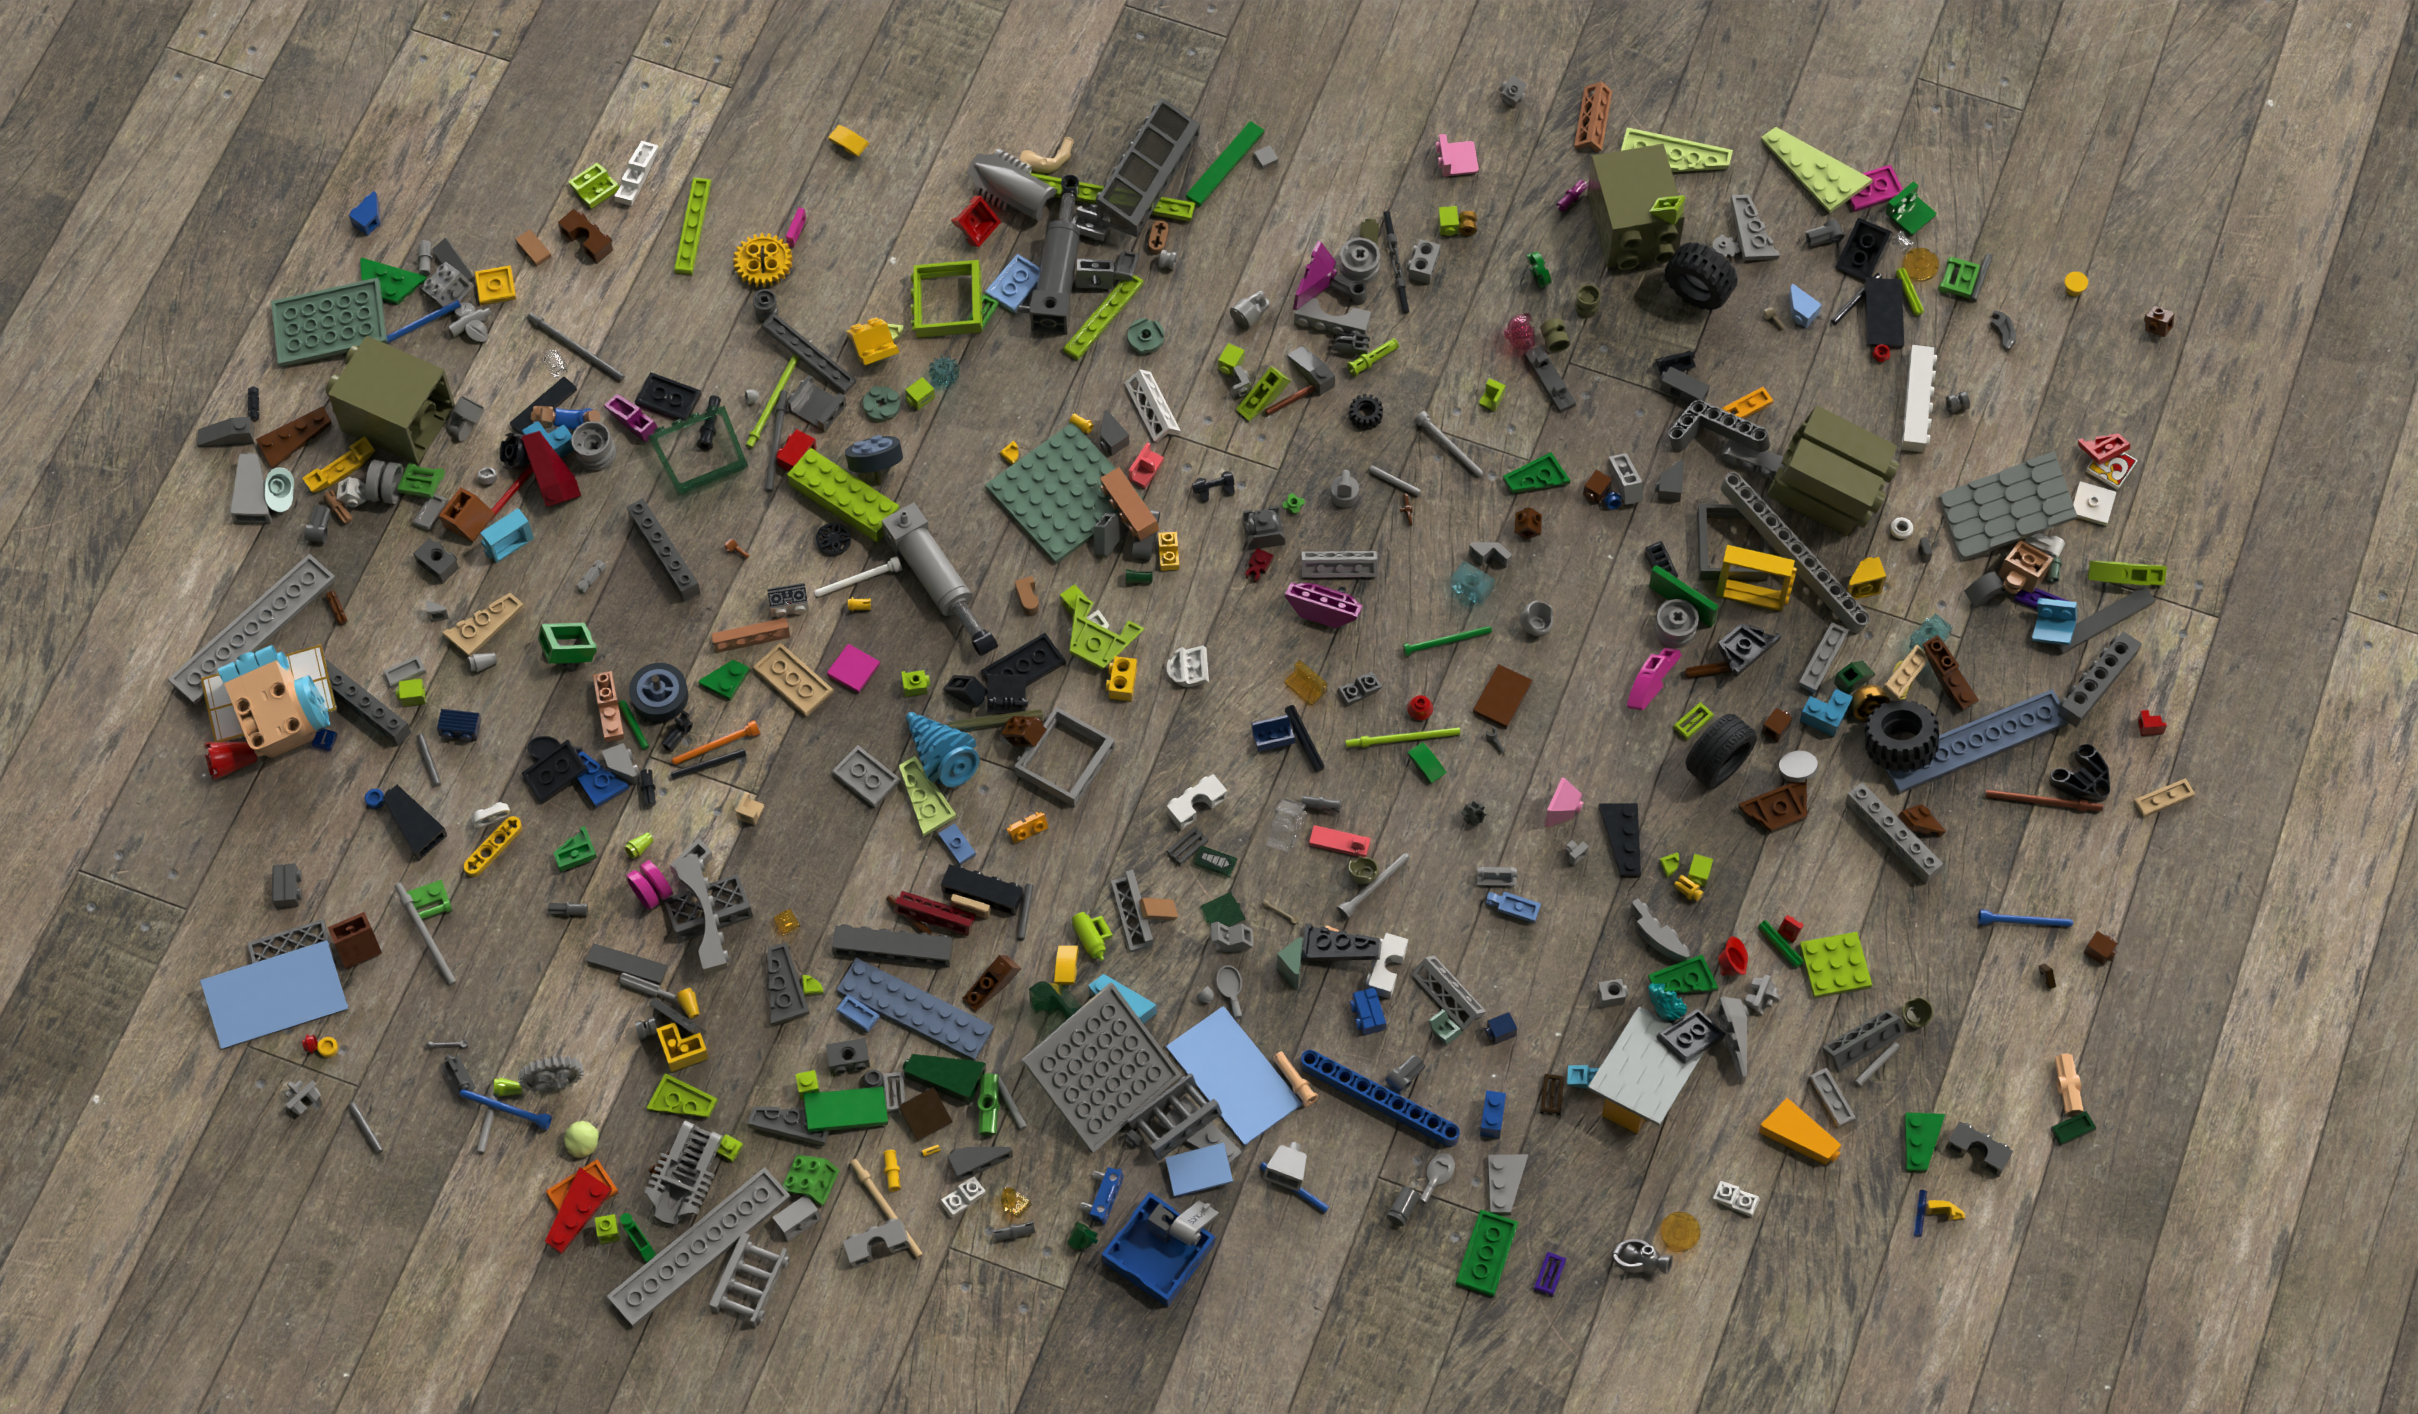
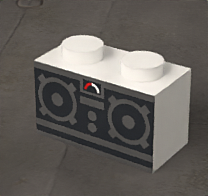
[767,583,809,617]

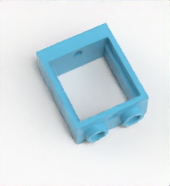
[480,508,534,563]

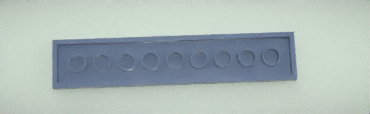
[1885,689,2070,794]

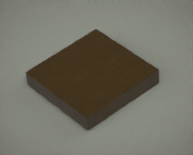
[898,1087,953,1141]

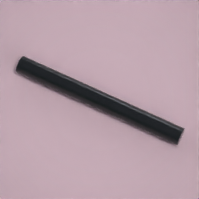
[1831,273,1882,325]
[670,749,746,779]

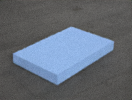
[985,254,1040,313]
[1165,1143,1233,1197]

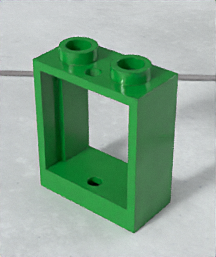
[537,623,597,664]

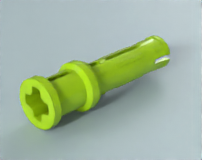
[1347,338,1399,377]

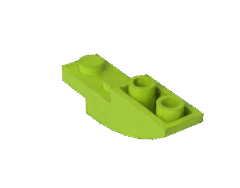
[2088,561,2167,585]

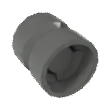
[753,289,779,323]

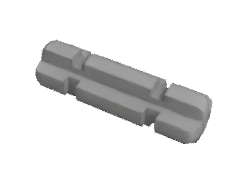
[577,560,606,593]

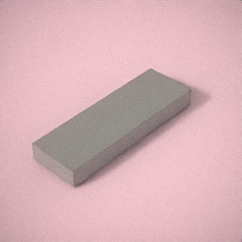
[1809,1068,1856,1128]

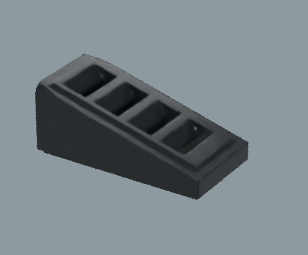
[1644,541,1678,578]

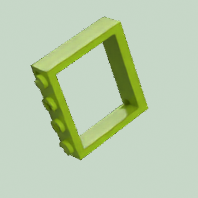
[910,260,983,338]

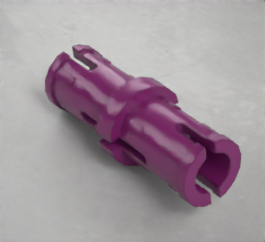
[1556,179,1588,212]

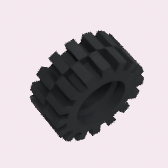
[1349,394,1383,430]

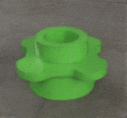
[1283,493,1305,514]

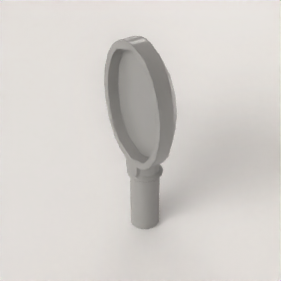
[1216,965,1243,1019]
[1419,1153,1455,1204]

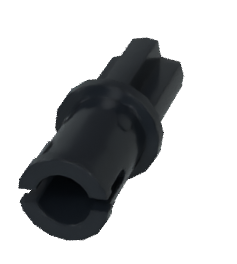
[640,769,656,807]

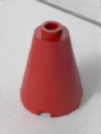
[204,742,258,780]

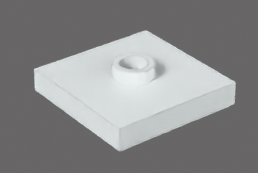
[2073,481,2116,526]

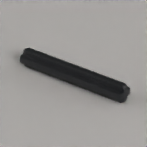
[1285,705,1325,772]

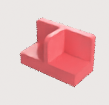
[1129,443,1164,489]

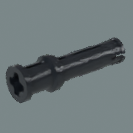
[696,395,721,450]

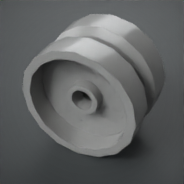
[1339,237,1380,284]
[365,460,403,504]
[1655,599,1699,648]

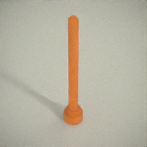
[671,720,760,765]

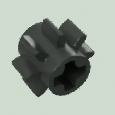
[1461,801,1487,826]

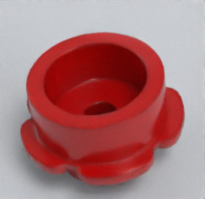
[1872,344,1890,362]
[302,1034,318,1054]

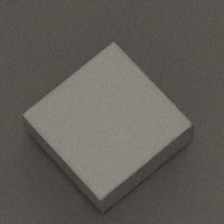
[1254,145,1278,169]

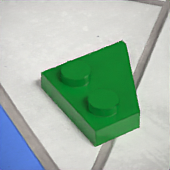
[698,659,750,701]
[553,826,597,872]

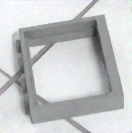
[1014,707,1115,807]

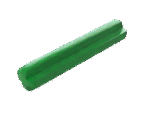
[1758,920,1803,968]

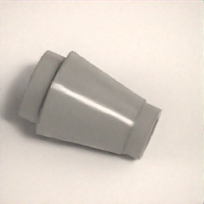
[467,653,497,673]

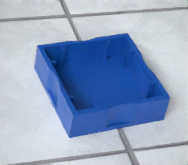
[1101,1192,1215,1307]

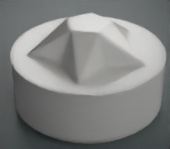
[477,467,497,484]

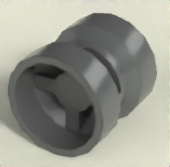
[1946,391,1970,414]
[635,1017,658,1040]

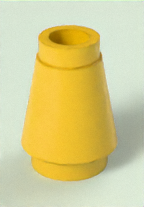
[677,988,700,1019]

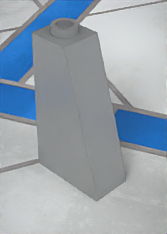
[230,453,272,523]

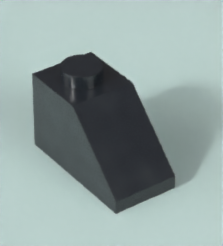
[943,675,988,706]

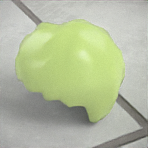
[564,1121,599,1158]

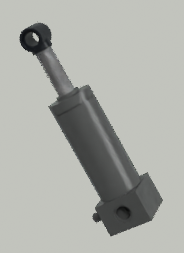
[1017,175,1081,335]

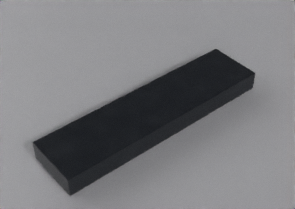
[510,376,577,435]

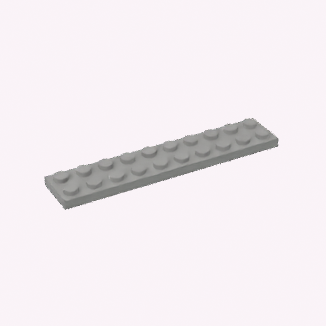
[168,554,336,705]
[607,1167,791,1327]

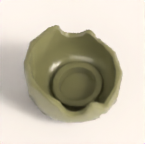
[1348,856,1379,885]
[1902,997,1933,1028]

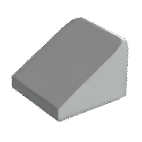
[426,601,449,621]

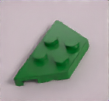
[360,257,427,305]

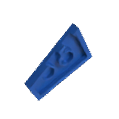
[577,751,629,808]

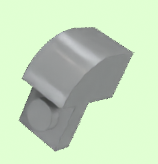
[1210,922,1253,952]

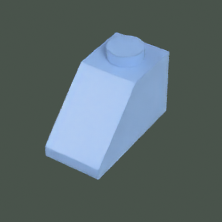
[1789,284,1822,328]

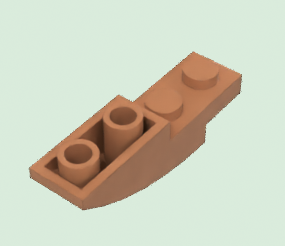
[593,671,625,742]

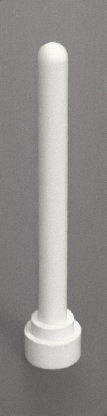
[814,556,902,597]

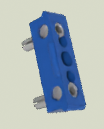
[1080,1167,1124,1225]

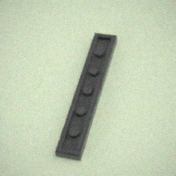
[761,313,857,394]
[2054,586,2156,655]

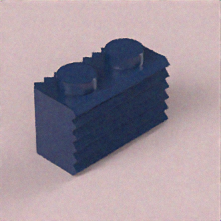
[437,709,482,742]

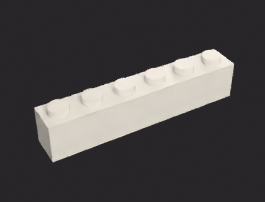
[1901,345,1937,453]

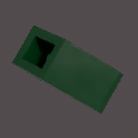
[1834,661,1875,695]

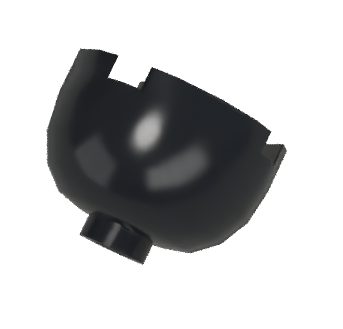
[499,432,530,470]

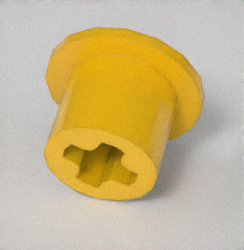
[2064,272,2088,297]

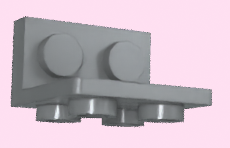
[421,262,474,313]

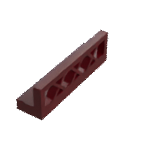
[894,891,976,936]

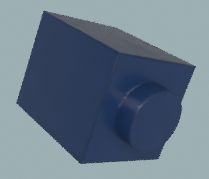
[1485,1012,1517,1044]

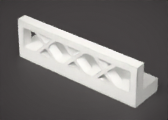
[1124,369,1181,442]

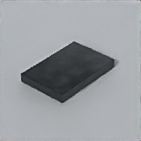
[635,372,701,423]
[521,739,589,804]
[1656,1009,1726,1064]

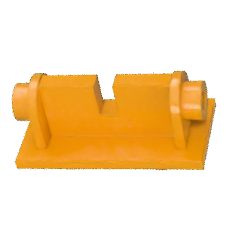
[1007,812,1049,844]

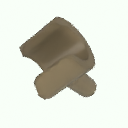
[1763,308,1785,330]

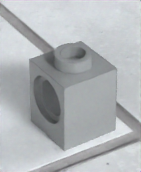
[1597,979,1628,1008]

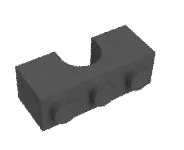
[1945,1121,2013,1177]

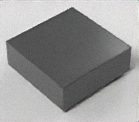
[1917,537,1932,563]

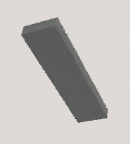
[586,943,668,985]

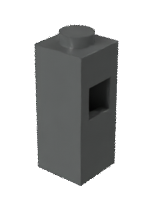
[1659,366,1710,404]

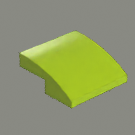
[568,162,620,209]

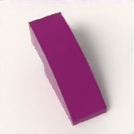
[604,394,659,442]

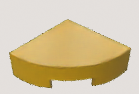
[1000,440,1019,465]

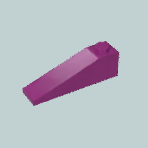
[1293,241,1338,311]

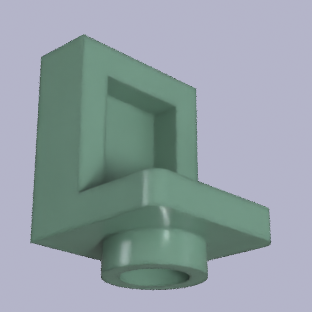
[1429,1010,1462,1045]

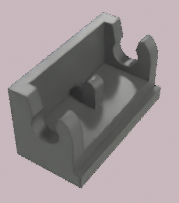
[1148,1203,1174,1244]

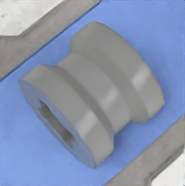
[1159,249,1177,270]

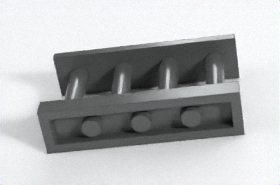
[1127,1073,1222,1161]

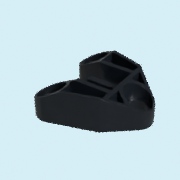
[2049,744,2110,802]

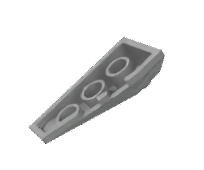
[1716,997,1749,1084]

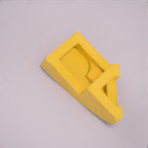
[1925,1200,1965,1221]

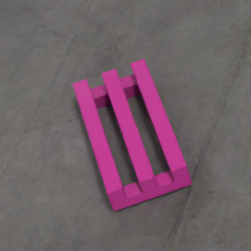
[786,207,806,248]

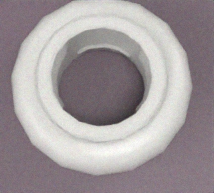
[1890,517,1913,539]

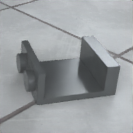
[787,375,847,432]

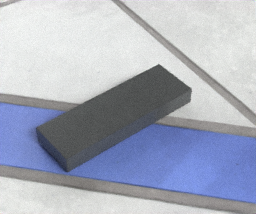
[432,238,475,282]

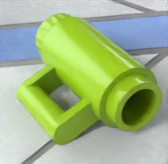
[1071,912,1113,961]

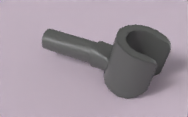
[1486,727,1505,754]

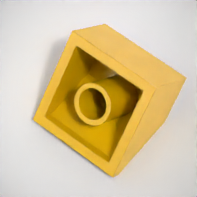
[1847,557,1886,600]

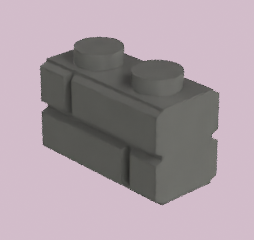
[272,863,302,909]

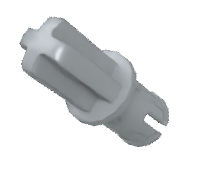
[418,240,432,276]

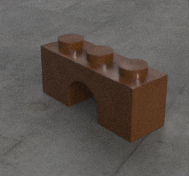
[558,209,613,264]

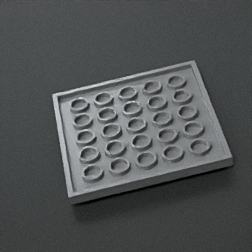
[1021,983,1181,1153]

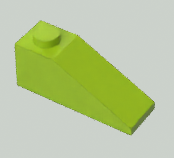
[1236,366,1291,421]

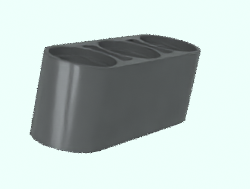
[1132,509,1160,560]

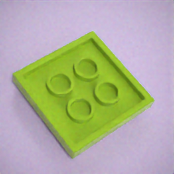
[1799,931,1872,999]

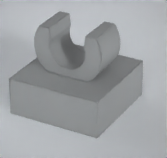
[1566,840,1589,866]

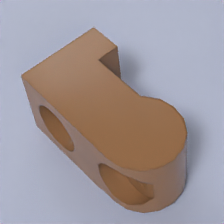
[1014,576,1039,616]

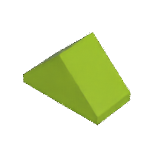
[1649,195,1686,225]

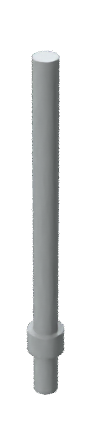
[394,882,456,985]

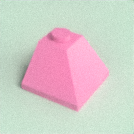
[1545,778,1584,827]

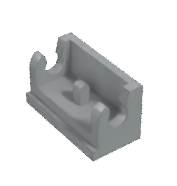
[772,1195,821,1242]

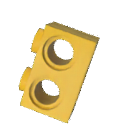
[1106,656,1137,701]

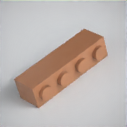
[1100,467,1159,541]

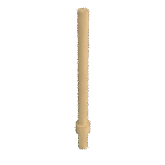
[850,1159,923,1259]

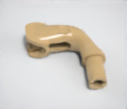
[1020,137,1074,173]

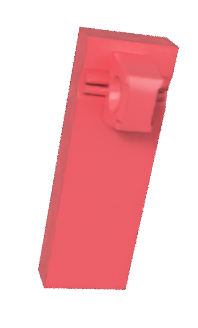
[1309,825,1371,857]

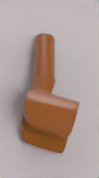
[725,539,750,559]

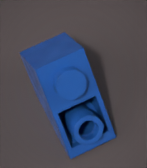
[349,191,380,236]

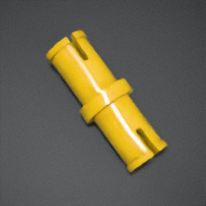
[883,1150,901,1192]

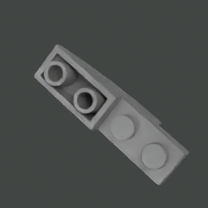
[1630,898,1690,963]

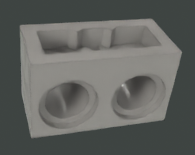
[1407,239,1441,284]

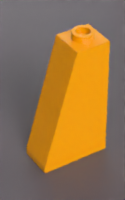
[1758,1098,1842,1165]

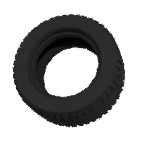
[1685,714,1757,788]

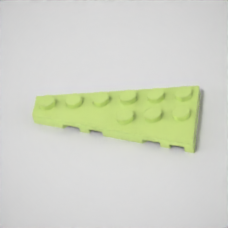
[1621,127,1733,172]

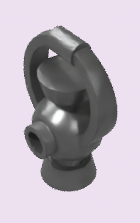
[1612,1239,1673,1275]

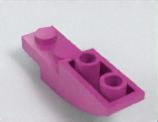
[1627,648,1682,711]

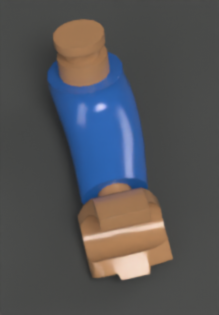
[531,406,601,430]

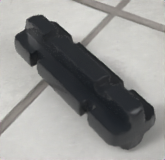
[248,386,259,421]

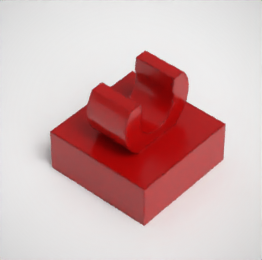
[1777,915,1804,943]

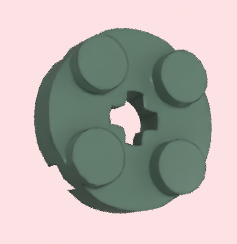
[1127,318,1164,355]
[863,386,900,422]

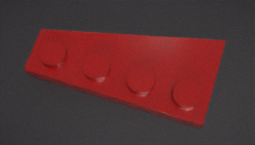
[545,1167,612,1254]

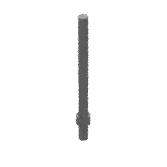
[765,390,788,492]

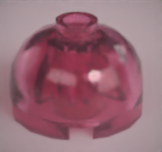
[1504,313,1535,350]

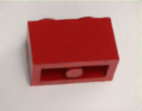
[776,429,817,472]

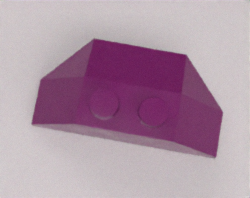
[1285,583,1363,628]

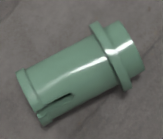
[2047,557,2062,583]

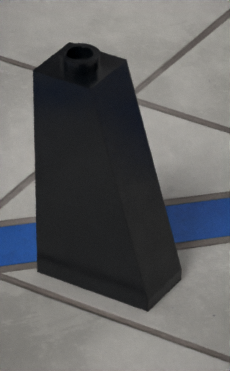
[383,784,448,861]

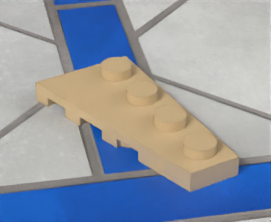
[442,593,524,657]

